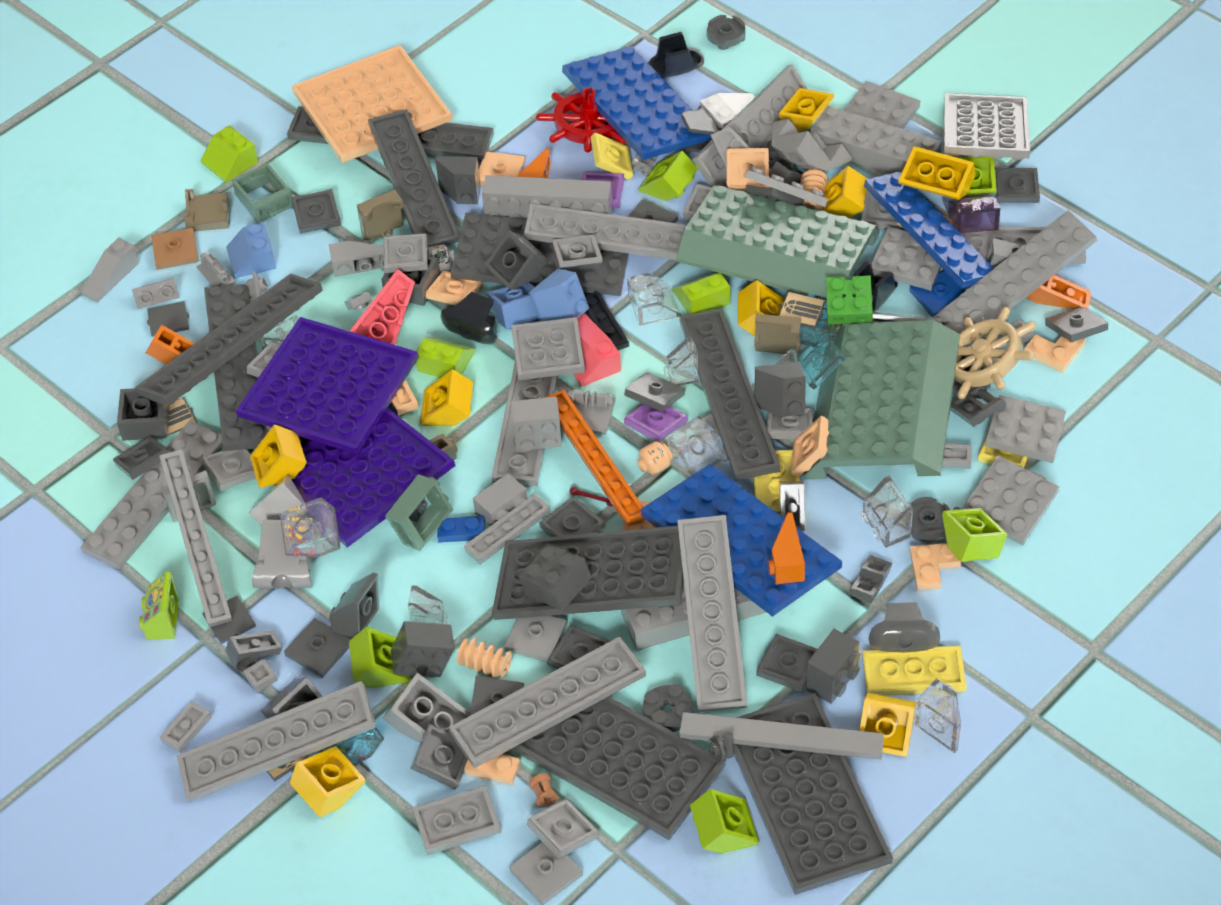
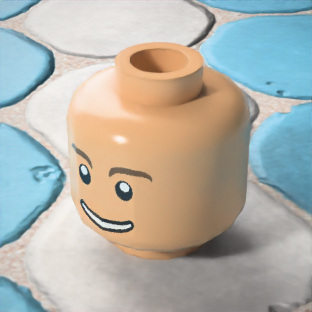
[637,441,672,475]

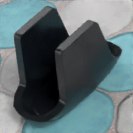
[648,32,704,78]
[853,260,898,312]
[440,292,495,344]

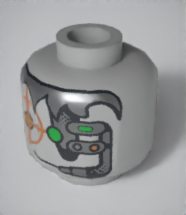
[427,244,454,273]

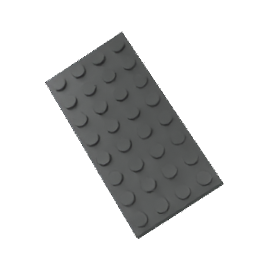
[450,213,629,296]
[492,526,684,620]
[733,693,893,895]
[511,696,725,840]

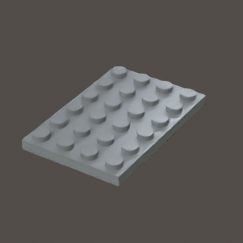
[944,93,1030,160]

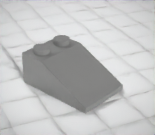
[382,673,470,742]

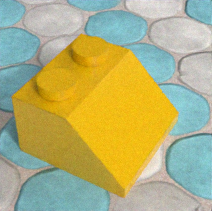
[779,88,834,133]
[822,166,867,218]
[738,280,785,335]
[420,369,473,426]
[250,424,306,488]
[859,693,917,757]
[290,746,366,818]

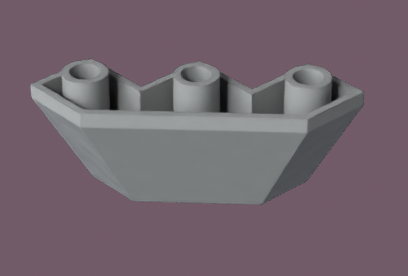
[772,119,852,171]

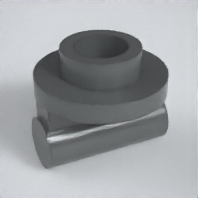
[709,732,733,761]

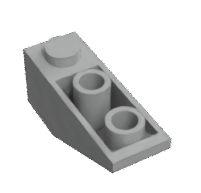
[328,241,384,277]

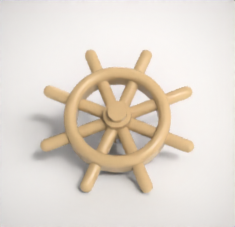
[955,307,1036,400]

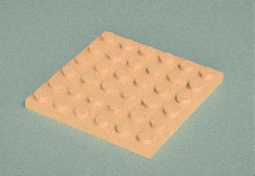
[292,45,453,163]

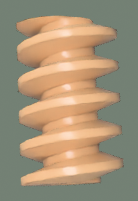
[800,169,827,211]
[457,638,512,679]

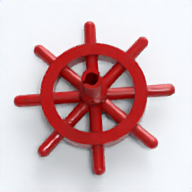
[536,88,626,153]

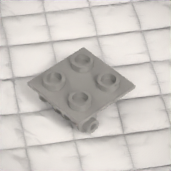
[568,389,615,433]

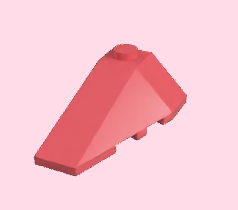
[350,269,415,345]
[573,313,621,387]

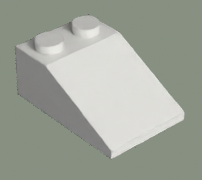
[700,93,755,131]

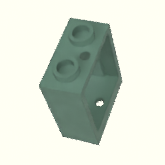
[232,163,293,223]
[385,474,453,551]

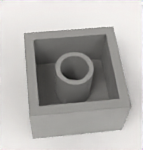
[511,397,562,451]

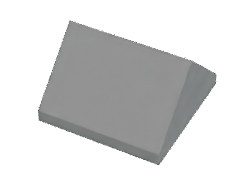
[552,235,602,271]
[249,475,308,526]

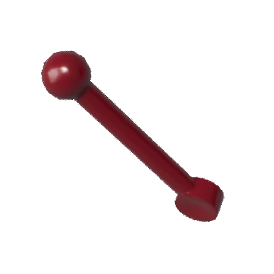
[569,487,613,507]

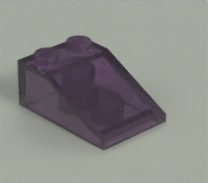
[942,194,1000,233]

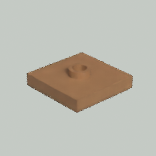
[151,228,199,270]

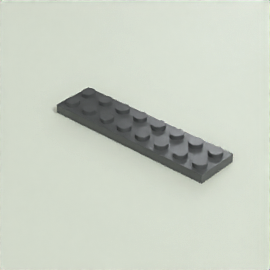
[368,109,460,248]

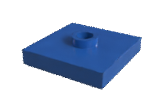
[910,271,965,317]

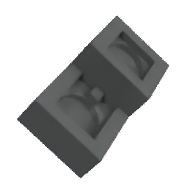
[849,555,892,603]

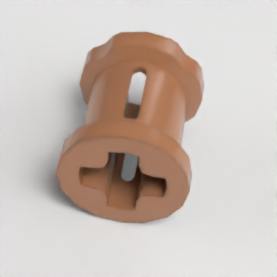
[529,773,558,807]

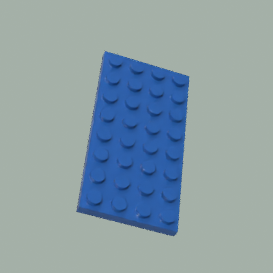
[562,46,712,160]
[641,464,842,617]

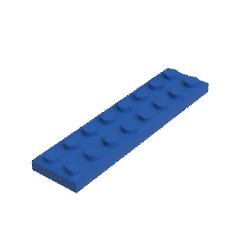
[864,172,994,288]

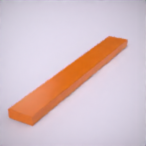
[544,389,646,528]

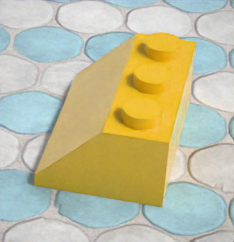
[898,146,976,200]

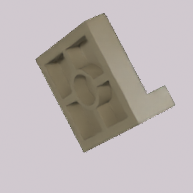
[184,189,229,231]
[357,190,404,240]
[754,314,801,362]

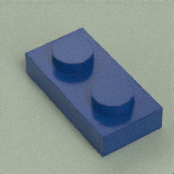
[437,516,485,543]

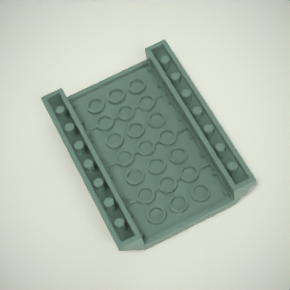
[676,185,880,300]
[803,320,960,479]

